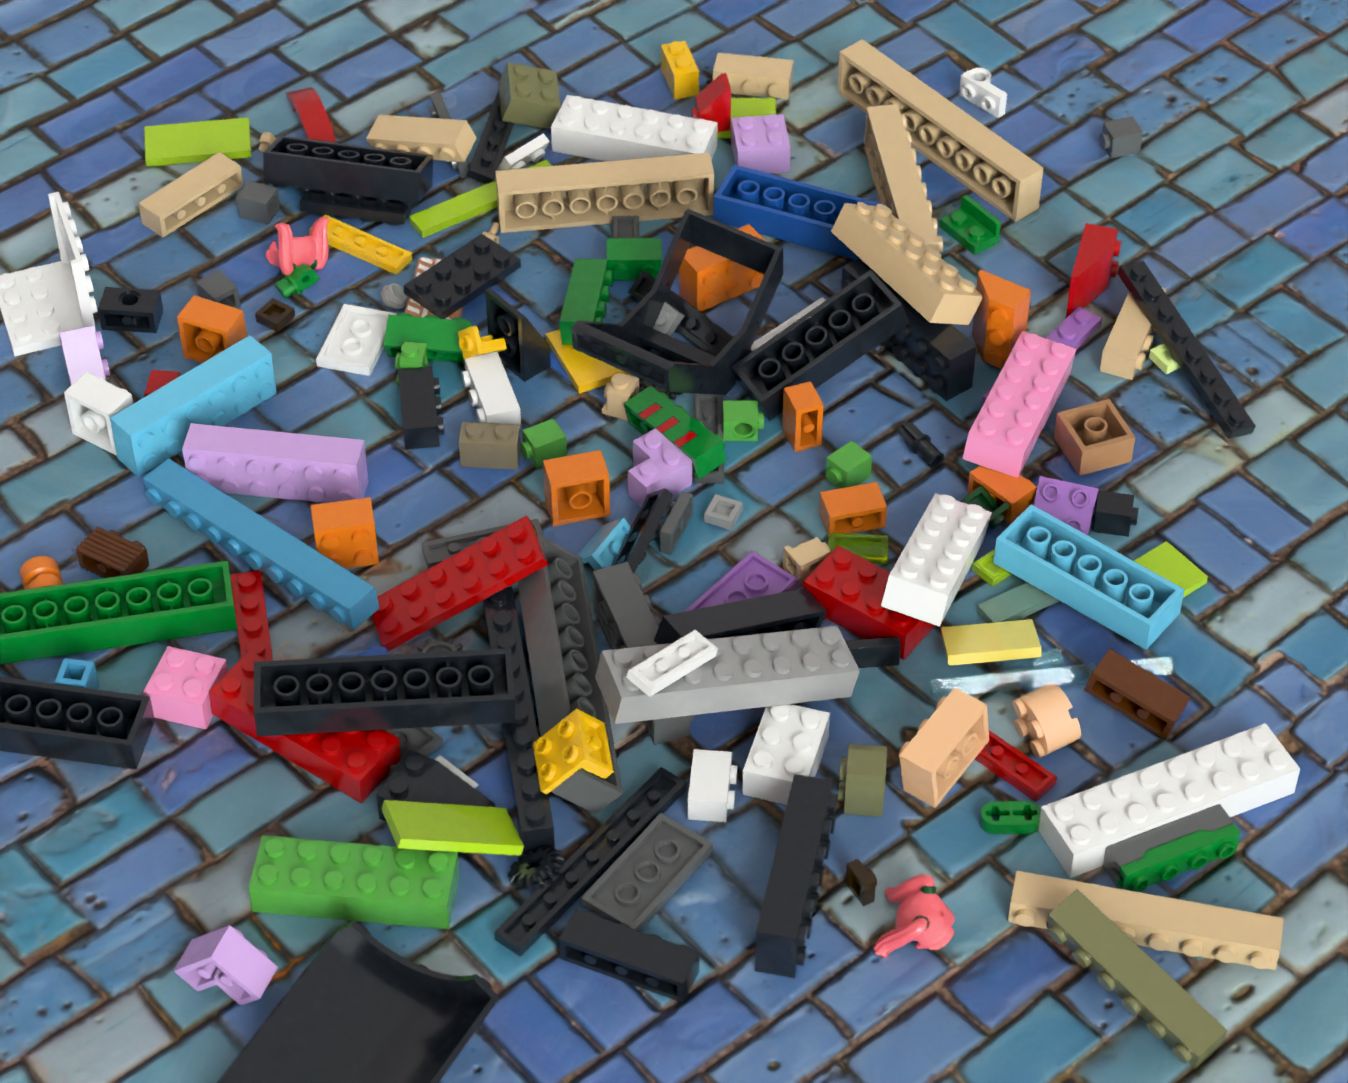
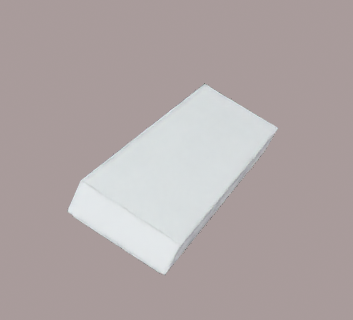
[627,630,718,697]

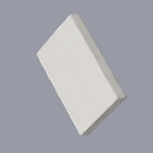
[316,304,397,376]

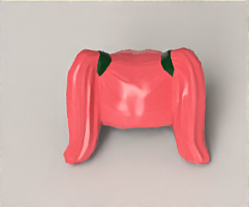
[266,217,329,276]
[873,874,955,958]

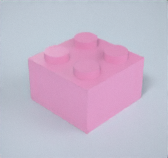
[143,646,228,729]

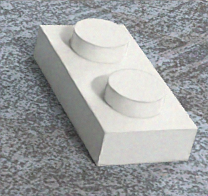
[497,133,550,171]

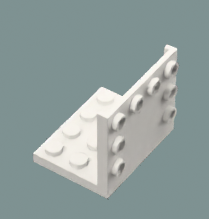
[0,192,98,356]

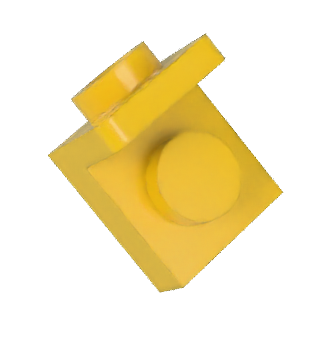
[458,326,507,359]

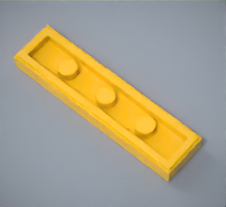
[309,215,413,275]

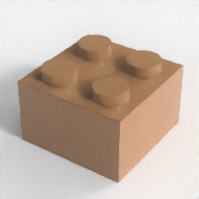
[1054,399,1135,476]

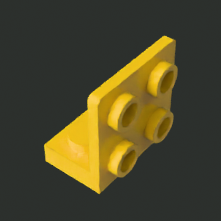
[533,708,614,794]

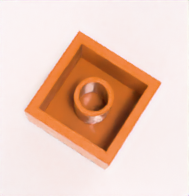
[177,295,247,363]
[543,450,610,526]
[311,497,379,569]

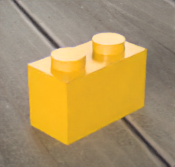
[661,41,699,100]

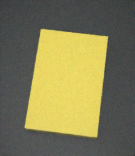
[941,619,1042,666]

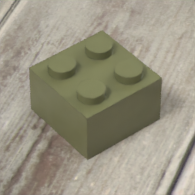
[498,62,561,130]

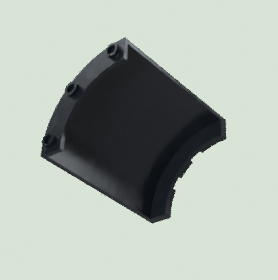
[217,921,500,1083]

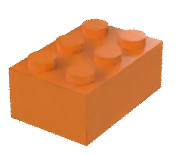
[679,224,766,312]

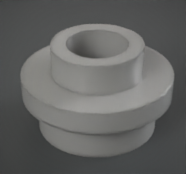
[381,283,407,309]

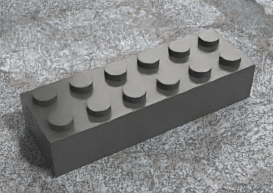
[593,562,694,745]

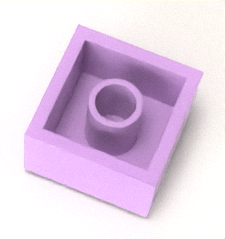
[731,114,791,174]

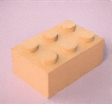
[899,687,989,808]

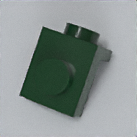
[960,485,1010,529]

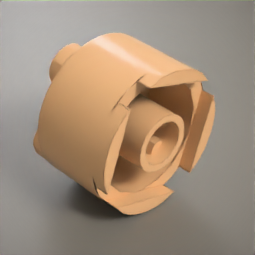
[1012,683,1081,759]

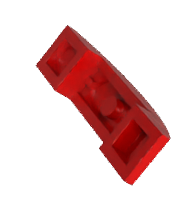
[286,87,337,143]

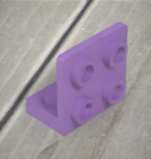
[1033,476,1099,535]

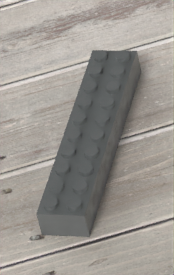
[518,534,623,814]

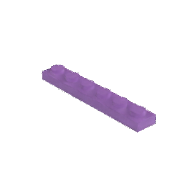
[981,307,1102,405]

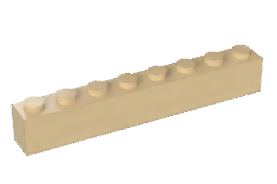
[1008,871,1284,970]

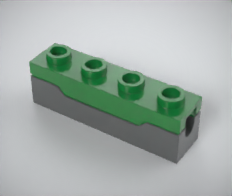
[1103,804,1240,892]

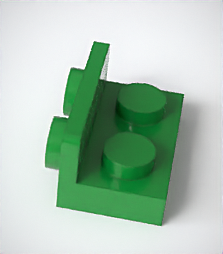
[939,195,1001,255]

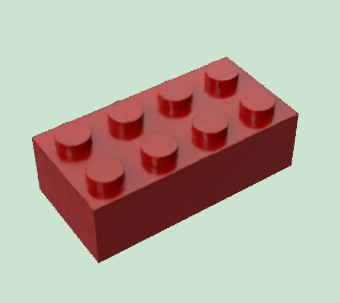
[803,545,935,660]

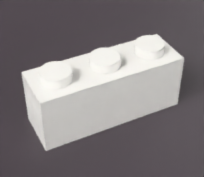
[461,352,521,429]

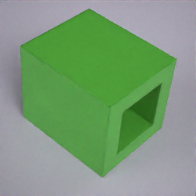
[520,418,567,468]
[825,440,872,488]

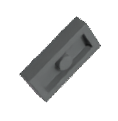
[657,491,693,555]

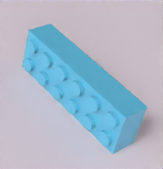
[110,335,277,477]
[994,504,1184,650]

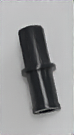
[898,421,944,468]

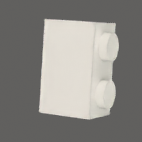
[688,749,738,822]

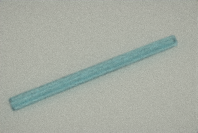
[929,656,1174,698]

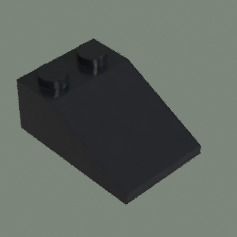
[485,288,551,382]
[376,749,495,854]

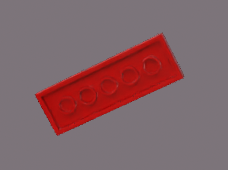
[372,515,549,652]

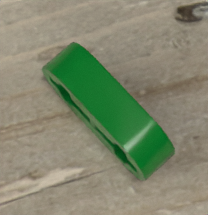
[980,801,1041,835]

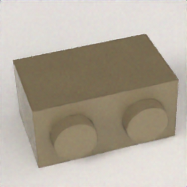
[459,422,521,470]

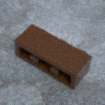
[1084,648,1191,740]

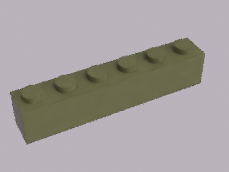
[1047,889,1227,1069]

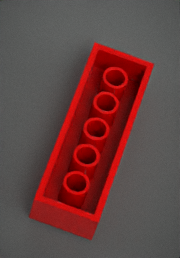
[209,650,401,804]

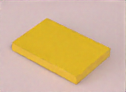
[546,329,631,394]

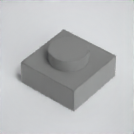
[653,302,684,336]
[704,494,743,530]

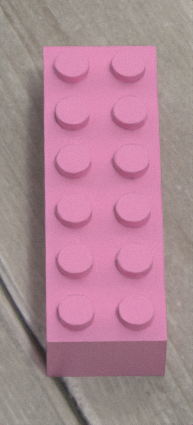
[963,331,1076,478]

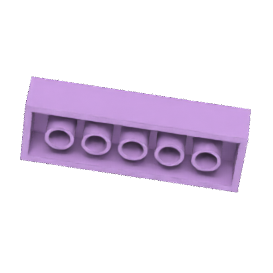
[182,423,369,503]

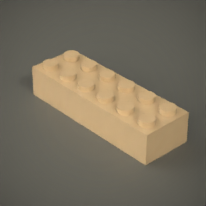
[831,202,983,325]

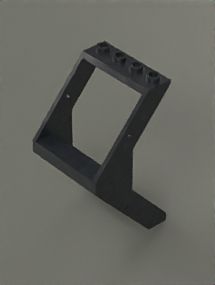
[571,209,783,395]

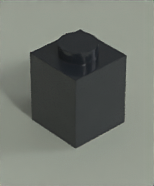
[1093,491,1139,537]

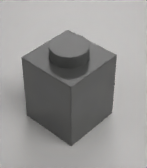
[1099,116,1143,159]
[236,181,280,225]
[196,270,241,309]

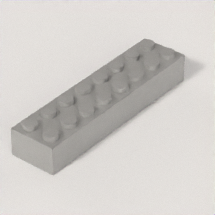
[595,626,860,724]

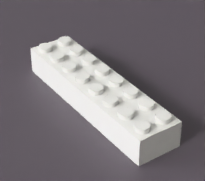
[1038,723,1300,878]

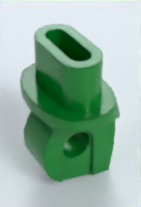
[274,264,320,299]

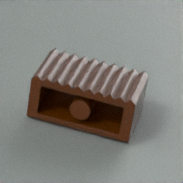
[76,526,149,578]

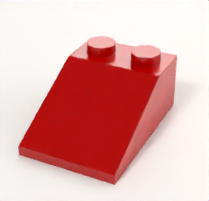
[1066,223,1122,318]

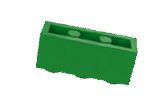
[384,313,473,363]

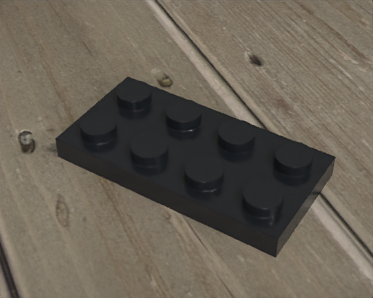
[404,234,521,319]

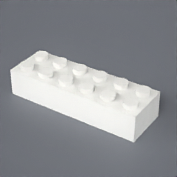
[551,95,717,161]
[881,493,992,627]

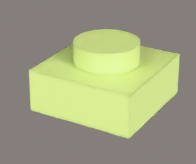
[1149,344,1180,374]

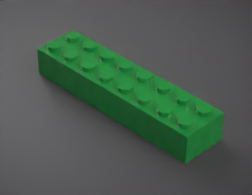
[0,561,237,664]

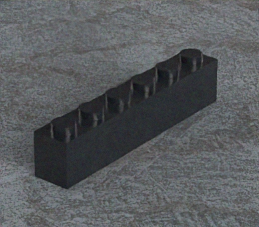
[654,588,827,645]

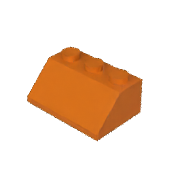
[972,270,1031,369]

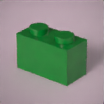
[607,238,662,281]

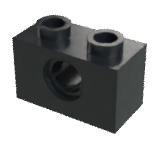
[98,287,163,333]

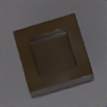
[255,298,295,332]
[845,858,877,907]

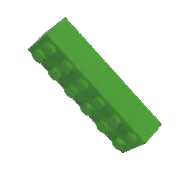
[249,835,460,930]

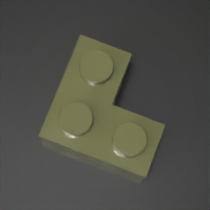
[838,744,887,817]

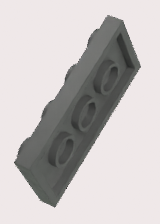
[581,813,713,931]

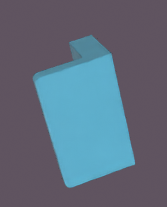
[578,518,631,570]

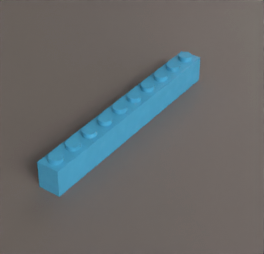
[143,458,380,630]

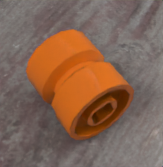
[19,556,63,590]

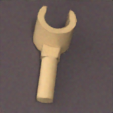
[259,132,277,152]
[482,222,500,244]

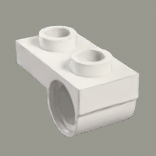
[959,68,1007,118]

